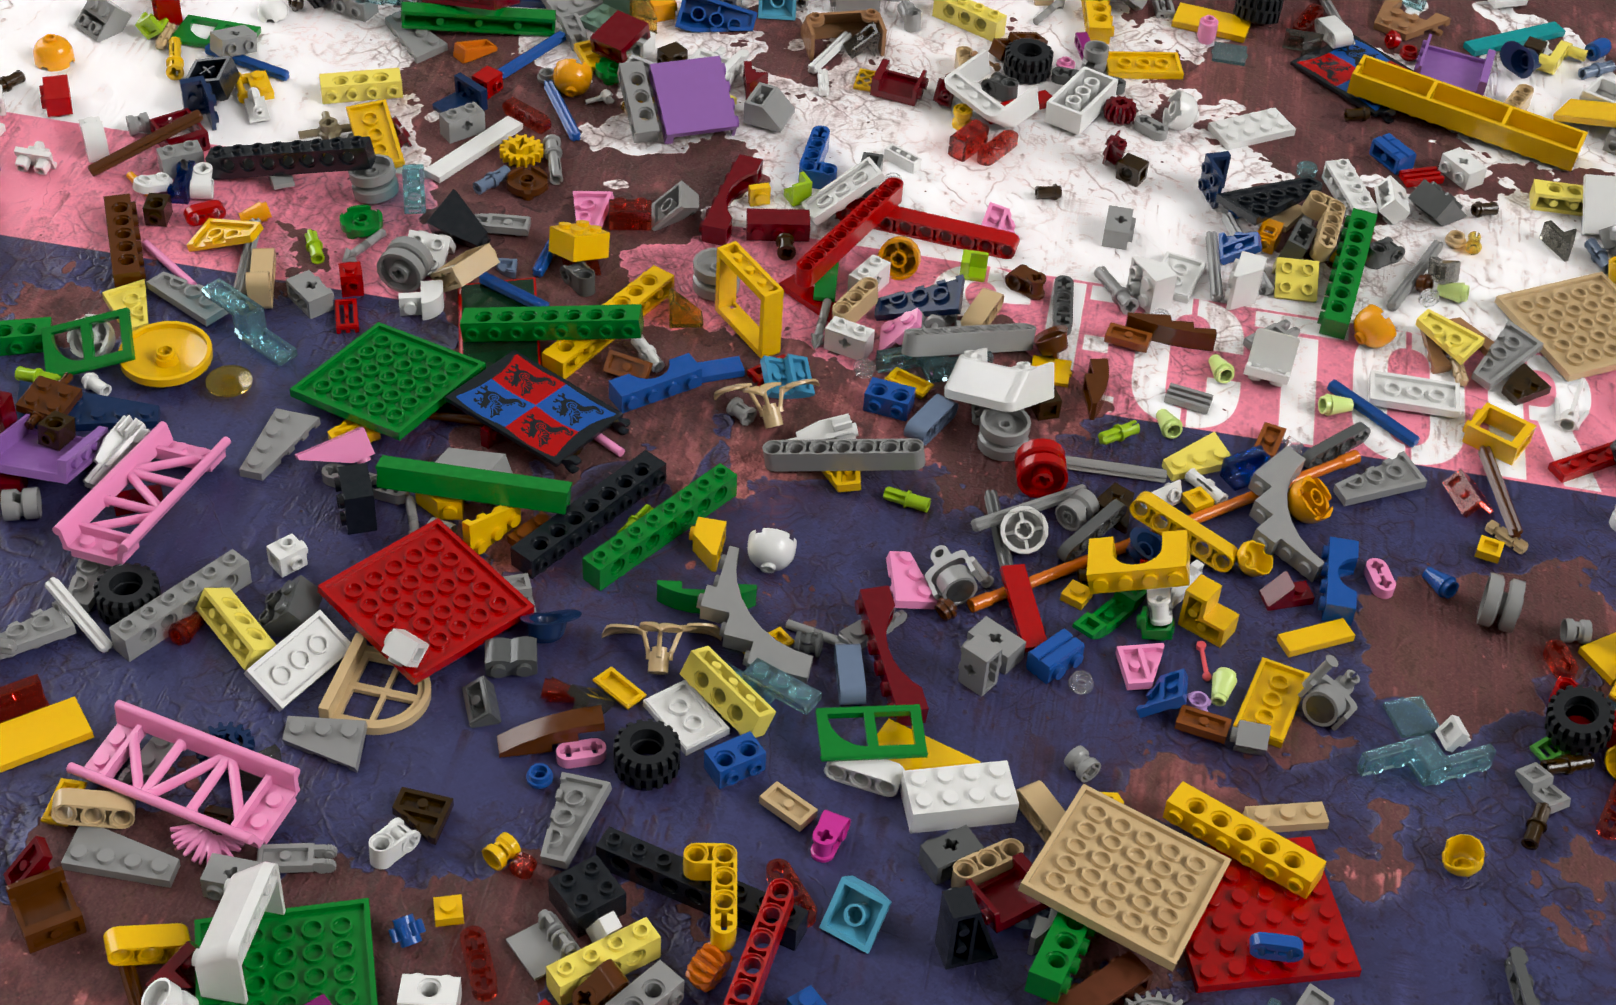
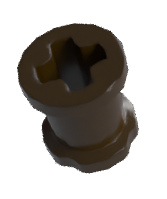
[775,233,796,261]

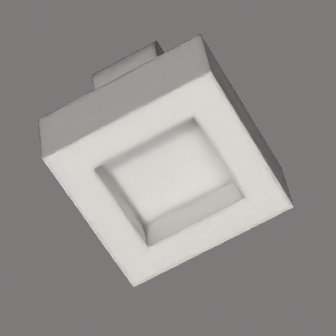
[1435,715,1471,752]

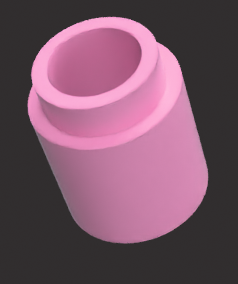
[1197,15,1219,45]

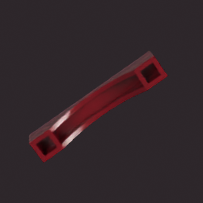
[699,154,763,246]
[855,585,929,726]

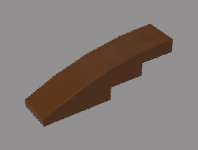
[1125,312,1217,351]
[497,705,605,758]

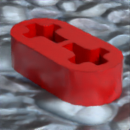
[183,200,226,226]

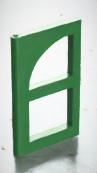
[171,14,262,55]
[41,307,135,378]
[815,704,928,762]

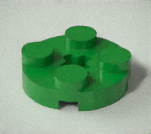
[595,57,628,85]
[339,205,383,239]

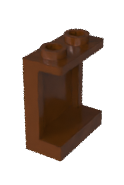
[5,866,87,954]

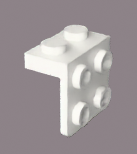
[408,230,456,276]
[1243,328,1300,387]

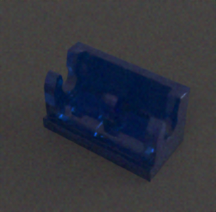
[167,160,195,204]
[1220,445,1271,491]

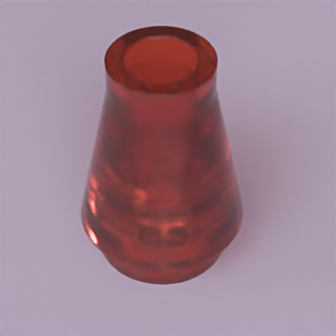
[168,612,205,646]
[540,677,580,704]

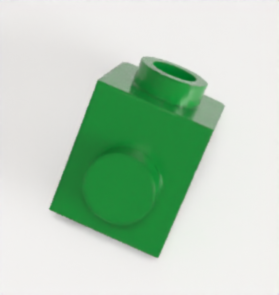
[1137,606,1175,641]

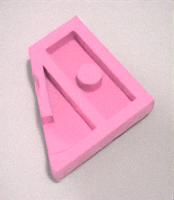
[878,308,922,358]
[1115,643,1165,690]

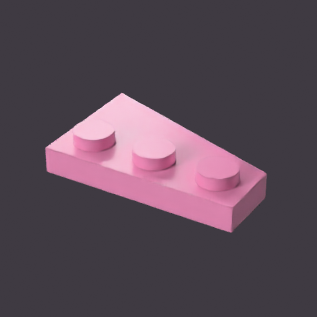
[573,191,614,227]
[886,551,937,609]

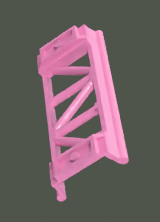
[52,421,231,567]
[66,700,300,849]

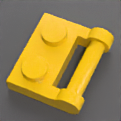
[235,70,275,103]

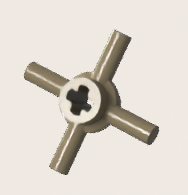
[298,111,352,140]

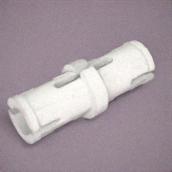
[631,335,665,373]
[1185,468,1228,504]

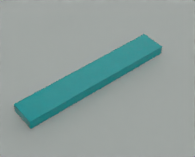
[1463,21,1566,57]

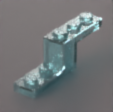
[402,164,426,214]
[202,278,298,366]
[875,347,994,383]
[726,658,822,715]
[1357,733,1496,787]

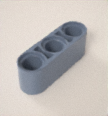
[904,394,959,446]
[834,644,866,705]

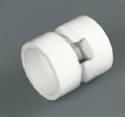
[141,978,199,1005]

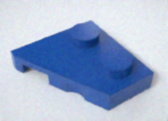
[1218,232,1262,265]
[1136,668,1188,718]

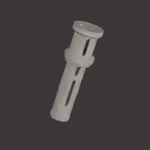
[543,134,563,185]
[1094,266,1139,315]

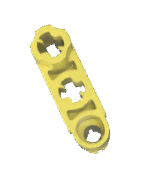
[1536,40,1588,75]

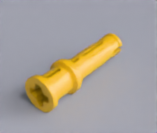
[166,37,184,80]

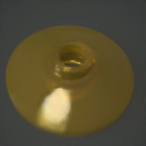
[206,365,253,397]

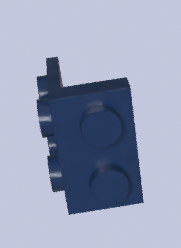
[432,72,488,113]
[179,75,219,131]
[1198,151,1231,209]

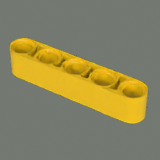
[1130,491,1238,572]

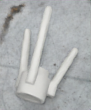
[1554,377,1590,432]

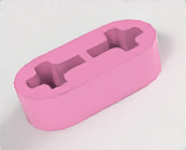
[1364,558,1396,599]
[556,738,606,769]

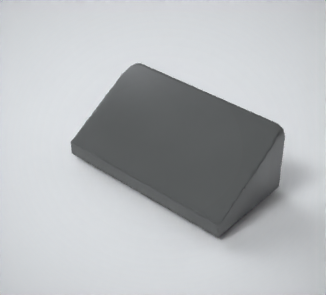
[462,675,502,728]

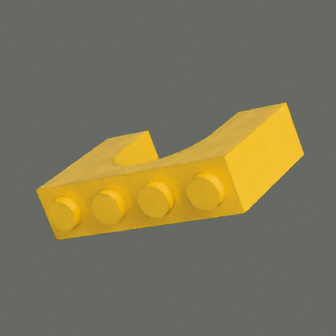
[1086,530,1190,594]

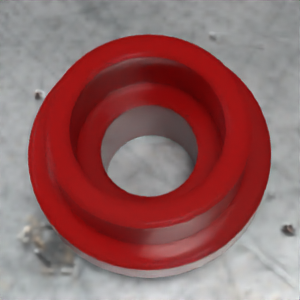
[1384,30,1401,49]
[1399,45,1418,61]

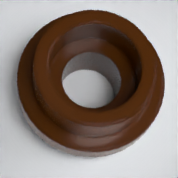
[1415,274,1434,295]
[934,597,957,621]

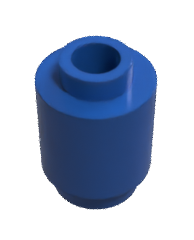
[1584,38,1612,61]

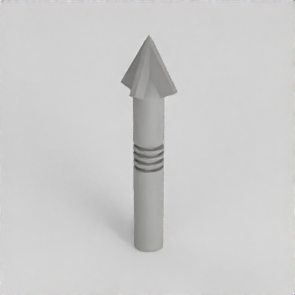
[1033,0,1065,25]
[342,228,387,262]
[811,298,832,350]
[405,496,420,534]
[785,619,852,645]

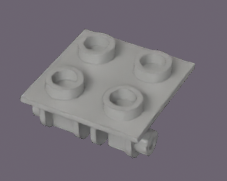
[506,909,581,981]

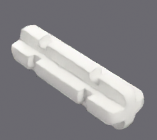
[817,68,830,97]

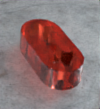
[1543,639,1579,680]

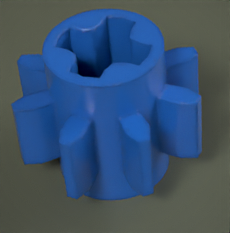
[388,913,426,948]

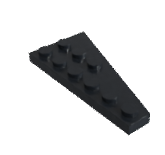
[1215,176,1323,226]

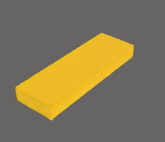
[1277,618,1355,658]

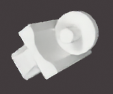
[14,141,57,176]

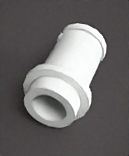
[81,372,112,396]

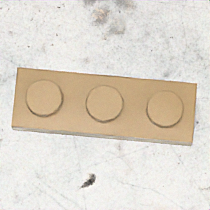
[1243,801,1329,832]

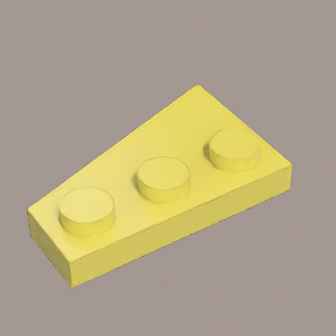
[102,279,149,332]
[1415,309,1485,365]
[1162,431,1235,481]

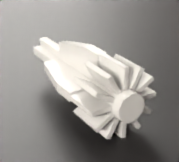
[786,414,859,440]
[83,415,150,489]

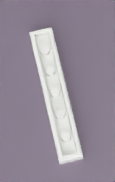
[424,116,523,183]

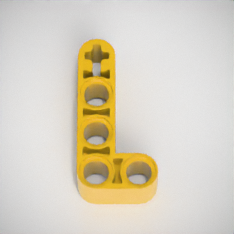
[683,843,737,951]

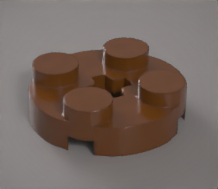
[507,166,549,201]

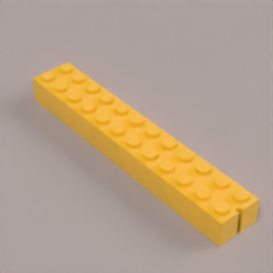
[1347,54,1588,172]

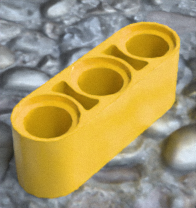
[103,923,191,966]

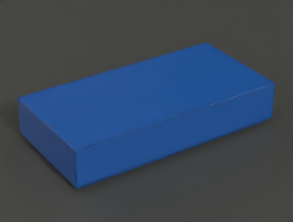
[698,356,745,383]

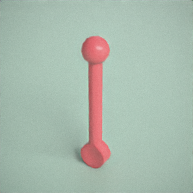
[1196,641,1212,682]

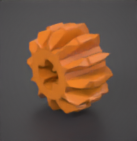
[685,941,733,992]

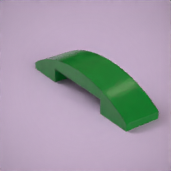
[813,262,839,302]
[657,580,757,614]
[1072,589,1147,640]

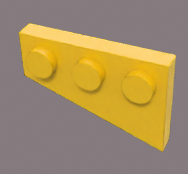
[186,218,264,252]
[462,505,521,555]

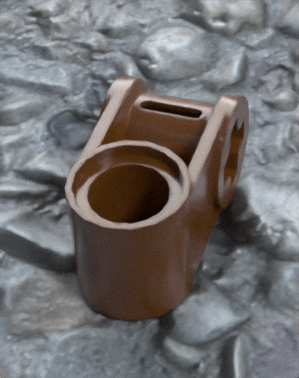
[1005,264,1046,300]
[572,959,630,1005]

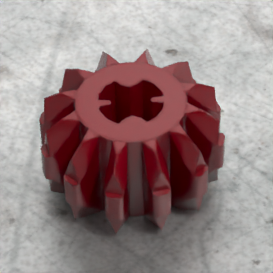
[1103,95,1137,126]

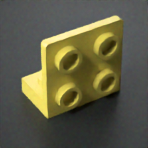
[1272,257,1320,302]

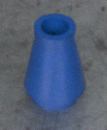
[1422,567,1459,599]

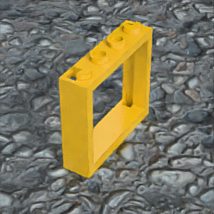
[715,241,784,359]

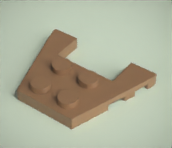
[1373,0,1451,41]
[1420,317,1494,374]

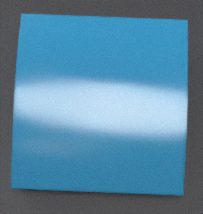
[760,354,815,399]

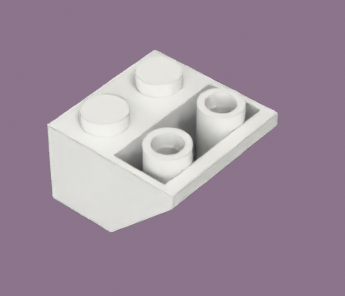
[1224,251,1267,310]
[1126,256,1177,314]

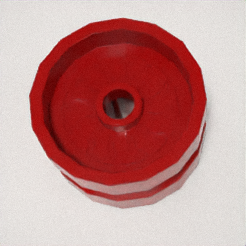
[1014,438,1068,498]

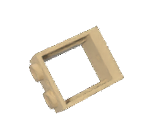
[429,243,500,292]

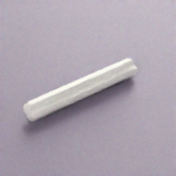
[808,31,852,74]
[45,577,113,653]

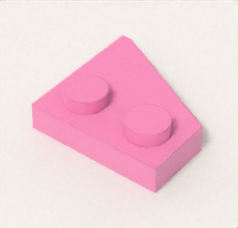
[981,202,1019,237]

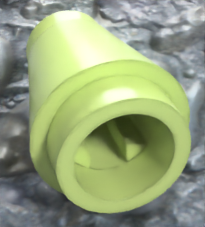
[1436,282,1470,303]
[1208,354,1235,383]
[1318,394,1354,416]
[1156,409,1183,439]
[1211,667,1237,706]

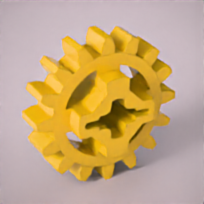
[499,134,544,168]

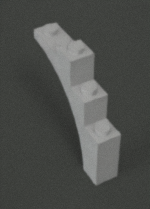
[1248,446,1324,582]
[696,546,813,690]

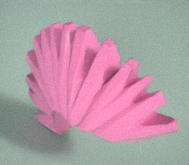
[170,824,244,865]

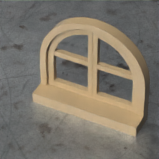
[318,633,432,735]

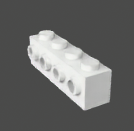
[1322,159,1378,218]

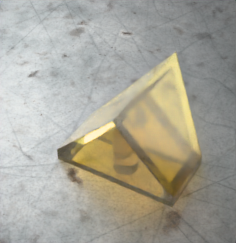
[630,0,657,34]
[667,288,703,328]

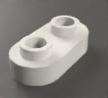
[132,172,173,194]

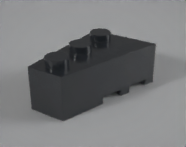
[935,886,999,970]

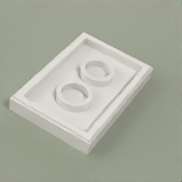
[1582,174,1616,236]
[1161,251,1206,304]
[643,680,730,756]

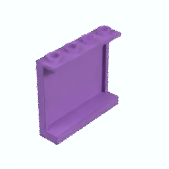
[1414,34,1496,96]
[648,56,739,144]
[0,414,108,484]

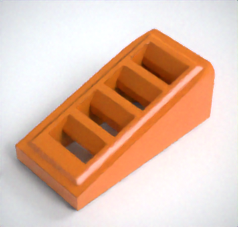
[453,39,498,64]

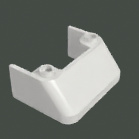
[944,49,1040,128]
[944,348,1054,412]
[192,862,286,1005]

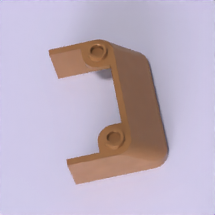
[801,9,887,61]

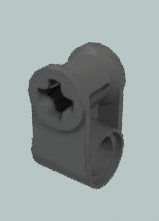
[981,72,1018,102]
[1365,237,1405,269]
[560,261,596,297]

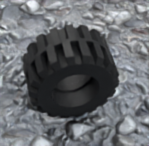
[1233,0,1284,24]
[1003,38,1054,85]
[93,563,161,626]
[1544,684,1615,756]
[613,719,681,791]

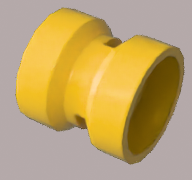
[952,103,973,131]
[482,832,521,871]

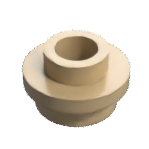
[1445,230,1466,249]

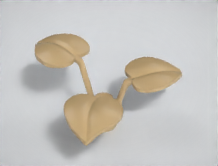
[714,379,820,429]
[602,621,722,675]

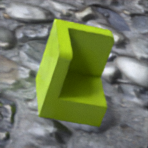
[135,12,169,40]
[784,171,812,207]
[960,249,989,282]

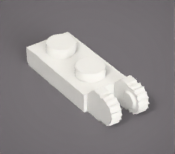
[725,49,750,85]

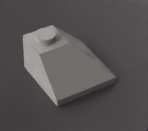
[651,180,699,232]

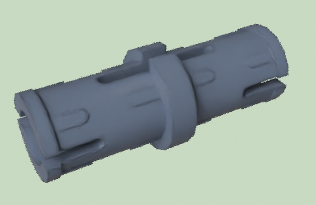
[1578,60,1616,80]
[473,165,511,195]
[1584,238,1609,274]

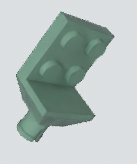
[580,0,635,32]

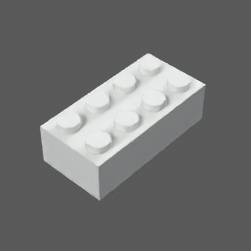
[1044,66,1118,135]
[900,760,1019,834]

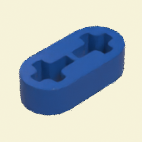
[1249,932,1304,962]

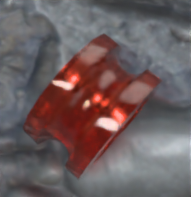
[509,852,537,879]

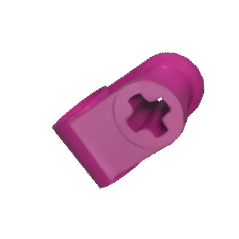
[810,810,851,863]

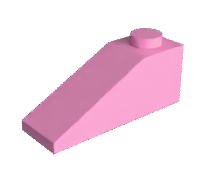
[295,427,375,464]

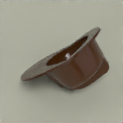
[1033,325,1068,359]

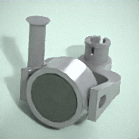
[925,545,994,605]
[1298,654,1360,731]

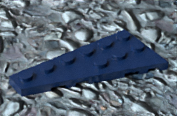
[15,380,161,431]

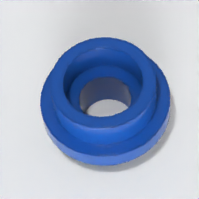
[526,763,553,789]

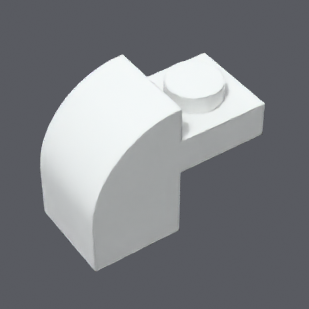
[78,116,110,163]
[398,280,444,320]

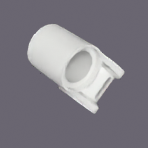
[190,162,214,199]
[1147,587,1173,626]
[369,817,421,869]

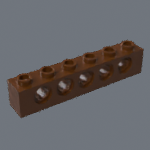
[103,193,146,288]

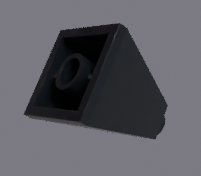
[427,189,491,248]

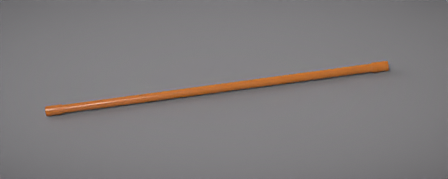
[967,450,1361,613]

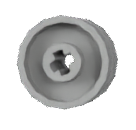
[348,154,399,204]
[377,236,433,293]
[693,248,740,301]
[977,408,1031,461]
[1476,572,1526,633]

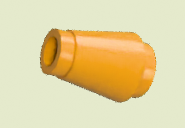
[238,201,272,222]

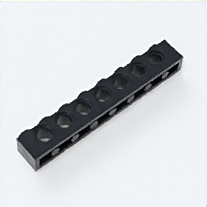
[205,136,376,180]
[510,450,667,579]
[596,826,809,951]

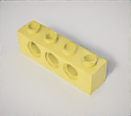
[932,0,1007,42]
[319,68,403,104]
[1529,179,1583,216]
[195,588,276,670]
[680,646,776,738]
[546,917,661,1005]

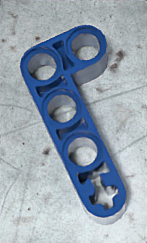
[798,125,837,189]

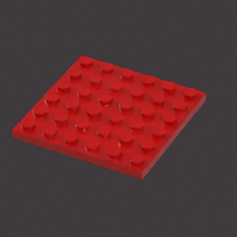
[318,518,535,685]
[1183,836,1362,993]

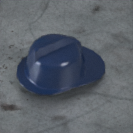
[1500,41,1542,79]
[1126,527,1162,564]
[520,609,582,643]

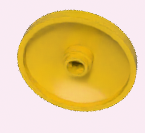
[118,321,213,387]

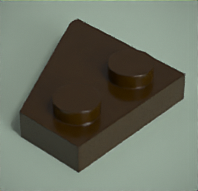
[1501,363,1551,406]
[1094,482,1134,534]
[392,787,454,845]

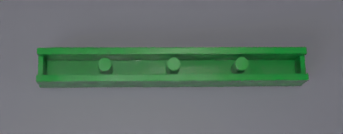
[401,2,556,36]
[376,455,573,514]

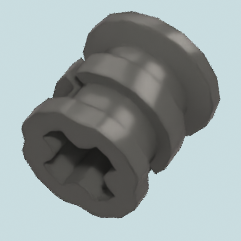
[794,631,823,658]

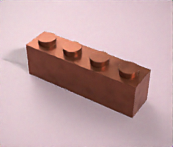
[1046,950,1154,1005]

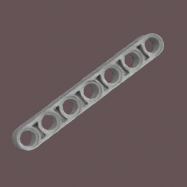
[901,323,1036,357]
[762,438,926,472]

